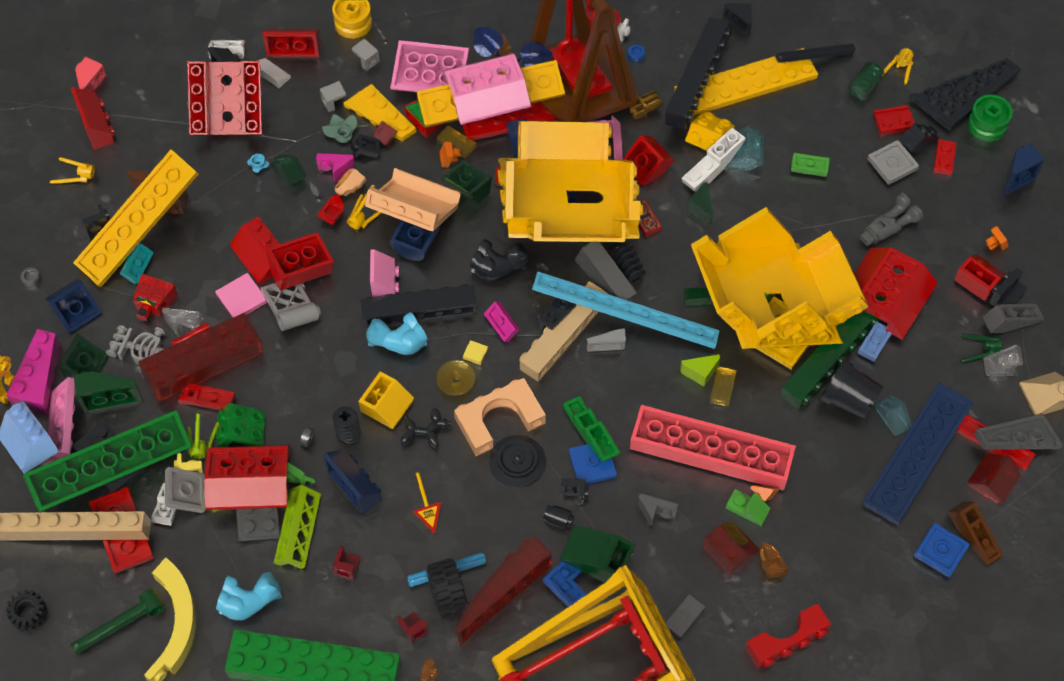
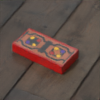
[638,199,662,237]

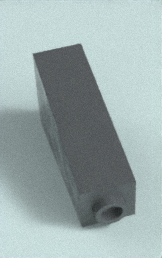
[575,242,637,302]

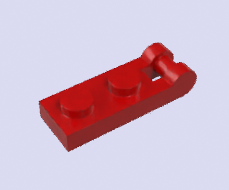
[178,383,236,410]

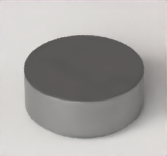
[20,268,41,287]
[300,427,314,447]

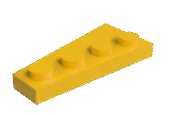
[344,84,416,142]

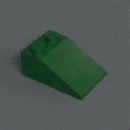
[74,372,143,413]

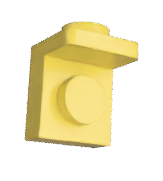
[174,453,205,474]

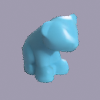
[366,312,427,355]
[216,572,282,621]

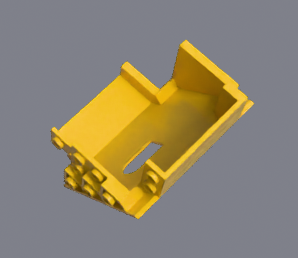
[497,121,643,242]
[691,207,869,349]

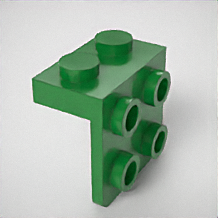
[216,403,265,446]

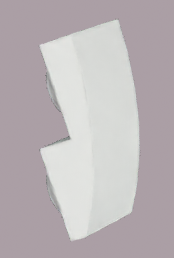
[151,483,177,526]

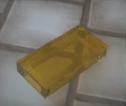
[437,126,477,159]
[710,366,737,407]

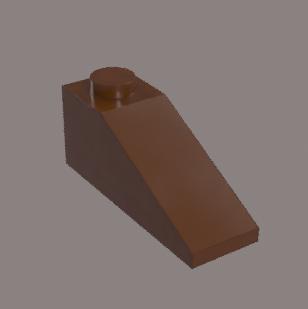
[948,501,1003,565]

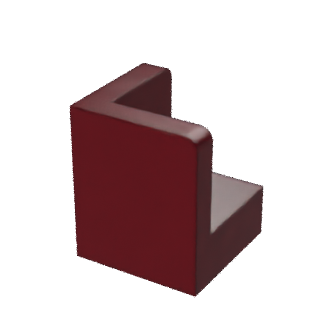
[332,546,361,580]
[397,612,429,643]

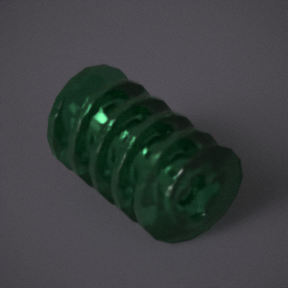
[848,62,884,101]

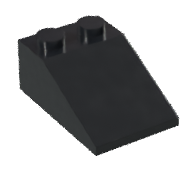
[72,420,145,493]

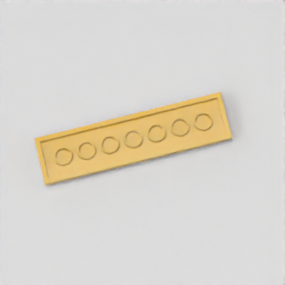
[674,48,818,116]
[416,60,565,127]
[73,150,199,287]

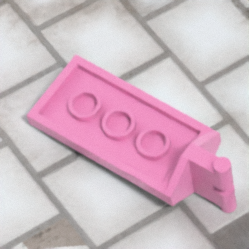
[36,377,76,469]

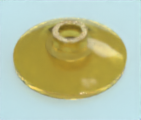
[436,360,475,396]

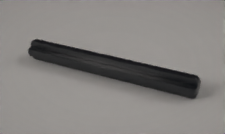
[775,44,856,63]

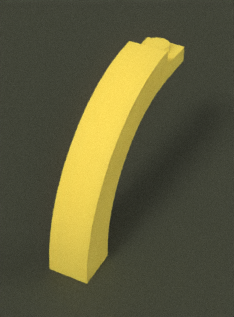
[144,558,196,681]

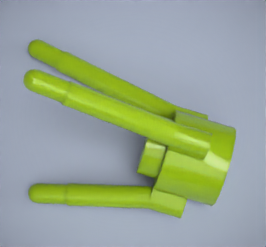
[187,413,219,459]

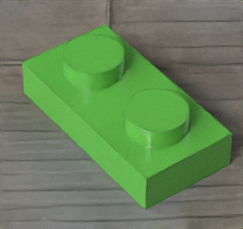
[791,153,830,177]

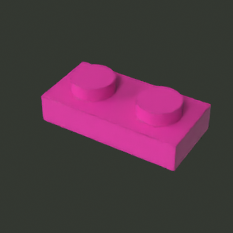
[484,301,520,342]

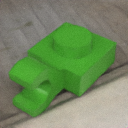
[287,462,315,486]

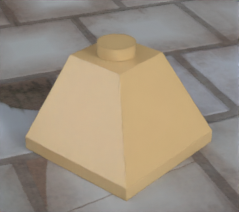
[1019,372,1064,416]

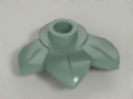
[322,114,357,143]

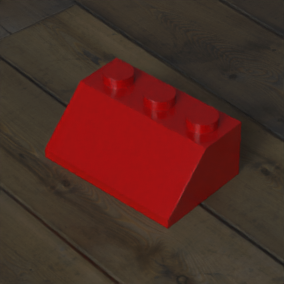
[262,28,321,57]
[71,87,115,150]
[229,216,280,285]
[266,232,334,291]

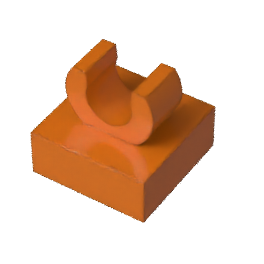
[439,142,461,167]
[986,226,1009,251]

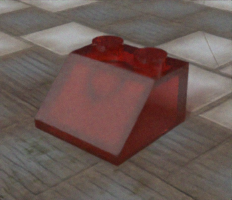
[702,521,760,575]

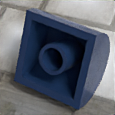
[390,220,440,261]

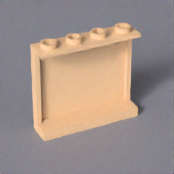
[365,168,461,232]

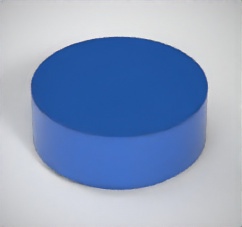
[628,44,645,62]

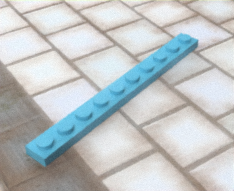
[532,272,719,349]

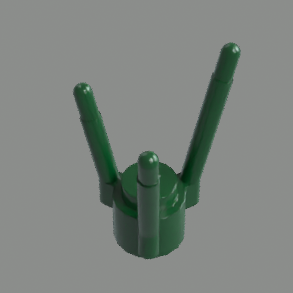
[962,333,1002,362]

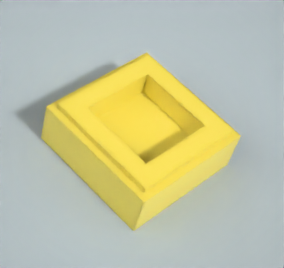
[463,340,488,365]

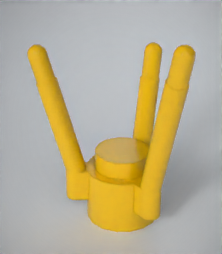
[876,48,914,84]
[50,157,95,184]
[347,185,382,230]

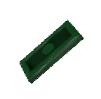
[683,287,714,306]

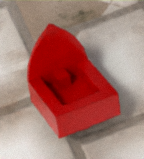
[317,194,344,225]

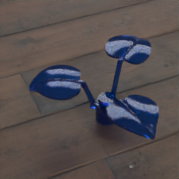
[473,27,552,67]

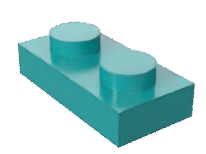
[120,243,154,284]

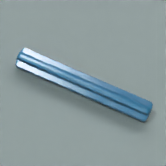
[407,552,486,587]

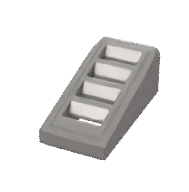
[587,328,626,352]

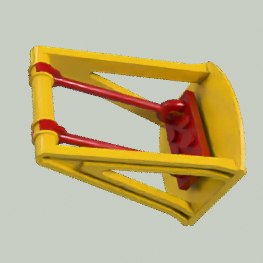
[492,565,696,681]

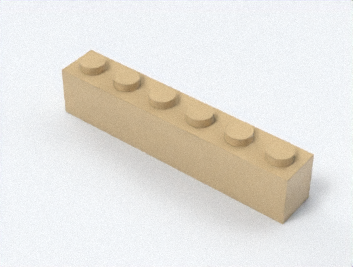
[519,281,608,382]

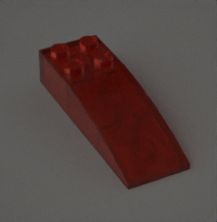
[455,536,551,647]

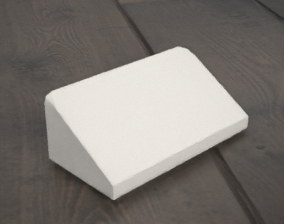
[208,40,246,59]
[258,58,291,88]

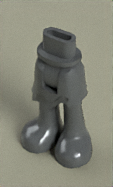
[859,193,923,246]

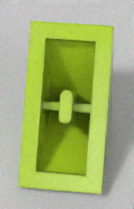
[680,354,720,386]

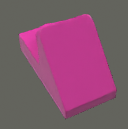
[316,153,355,182]

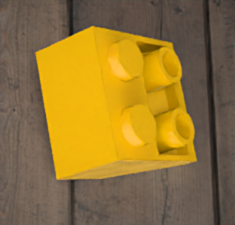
[359,371,414,429]

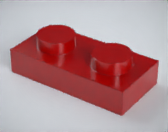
[933,139,956,176]

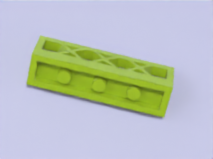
[274,485,321,569]

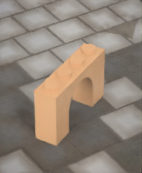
[454,378,546,456]

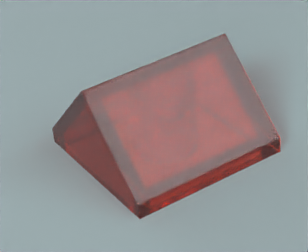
[966,453,1021,506]

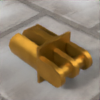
[629,90,664,119]

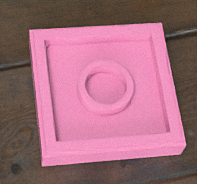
[215,273,267,321]

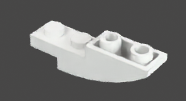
[682,128,746,192]

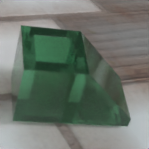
[270,154,307,185]

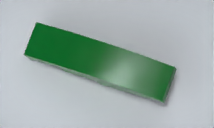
[562,396,620,462]

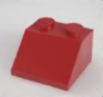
[623,135,674,187]

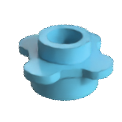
[247,154,269,173]

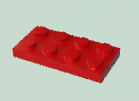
[89,487,154,574]

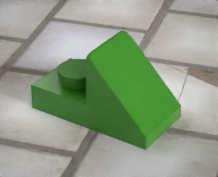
[726,489,771,526]

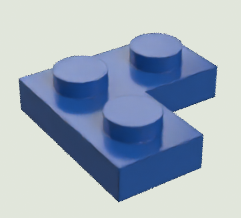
[542,561,587,607]

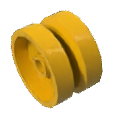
[332,0,372,39]

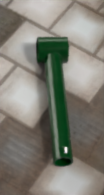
[70,588,165,655]

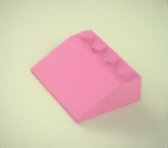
[391,40,470,92]

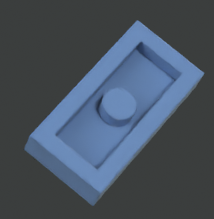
[858,322,892,362]

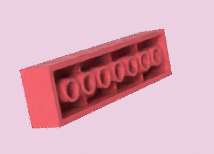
[630,405,796,491]

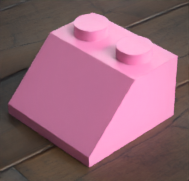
[370,249,399,297]

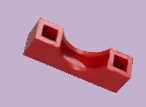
[745,603,831,669]

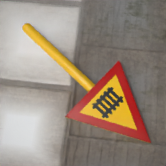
[413,472,441,534]

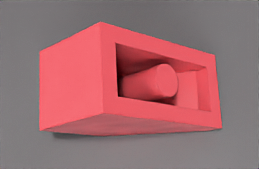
[75,57,107,92]

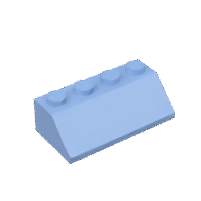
[0,401,59,474]

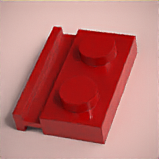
[873,105,915,135]

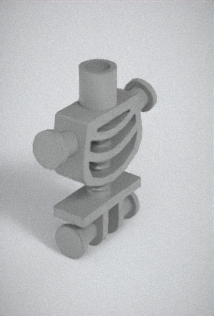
[106,325,170,374]

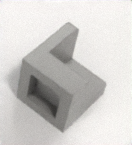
[352,39,380,71]
[320,81,346,112]

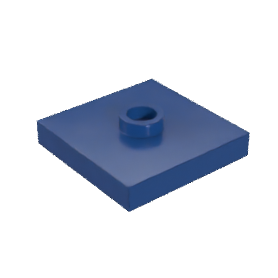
[568,444,617,485]
[914,522,970,578]

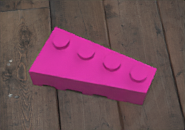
[6,329,61,415]

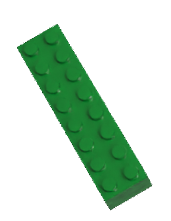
[22,410,192,512]
[225,629,401,681]

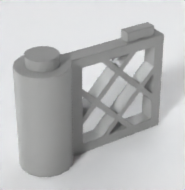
[261,283,321,331]

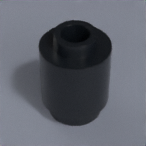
[543,505,574,530]

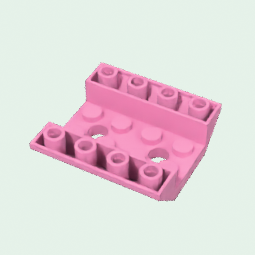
[443,54,531,125]

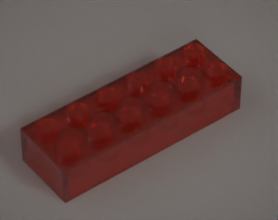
[138,313,263,402]

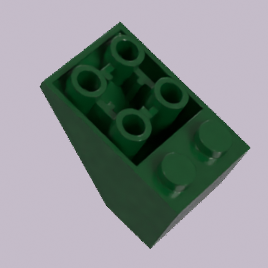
[559,525,636,583]

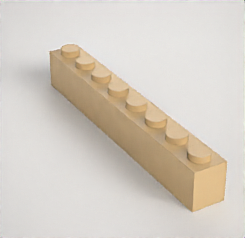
[0,512,152,541]

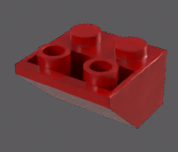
[954,254,1006,301]

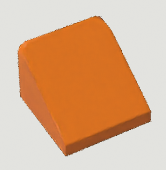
[751,485,780,501]

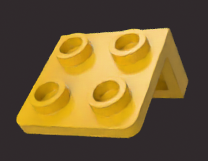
[685,112,735,151]

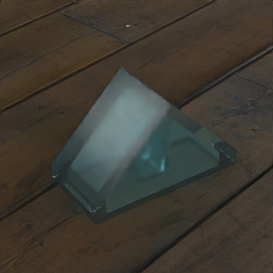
[873,396,912,436]

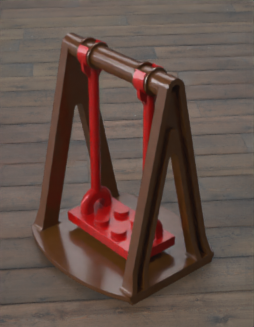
[523,0,638,122]

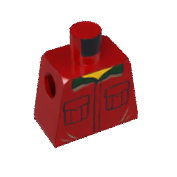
[133,274,178,321]

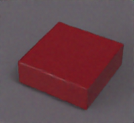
[372,121,398,146]

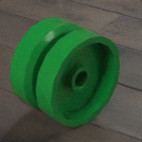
[968,95,1013,142]

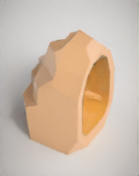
[335,168,366,196]

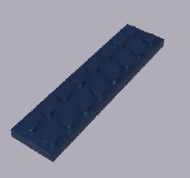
[862,383,974,526]

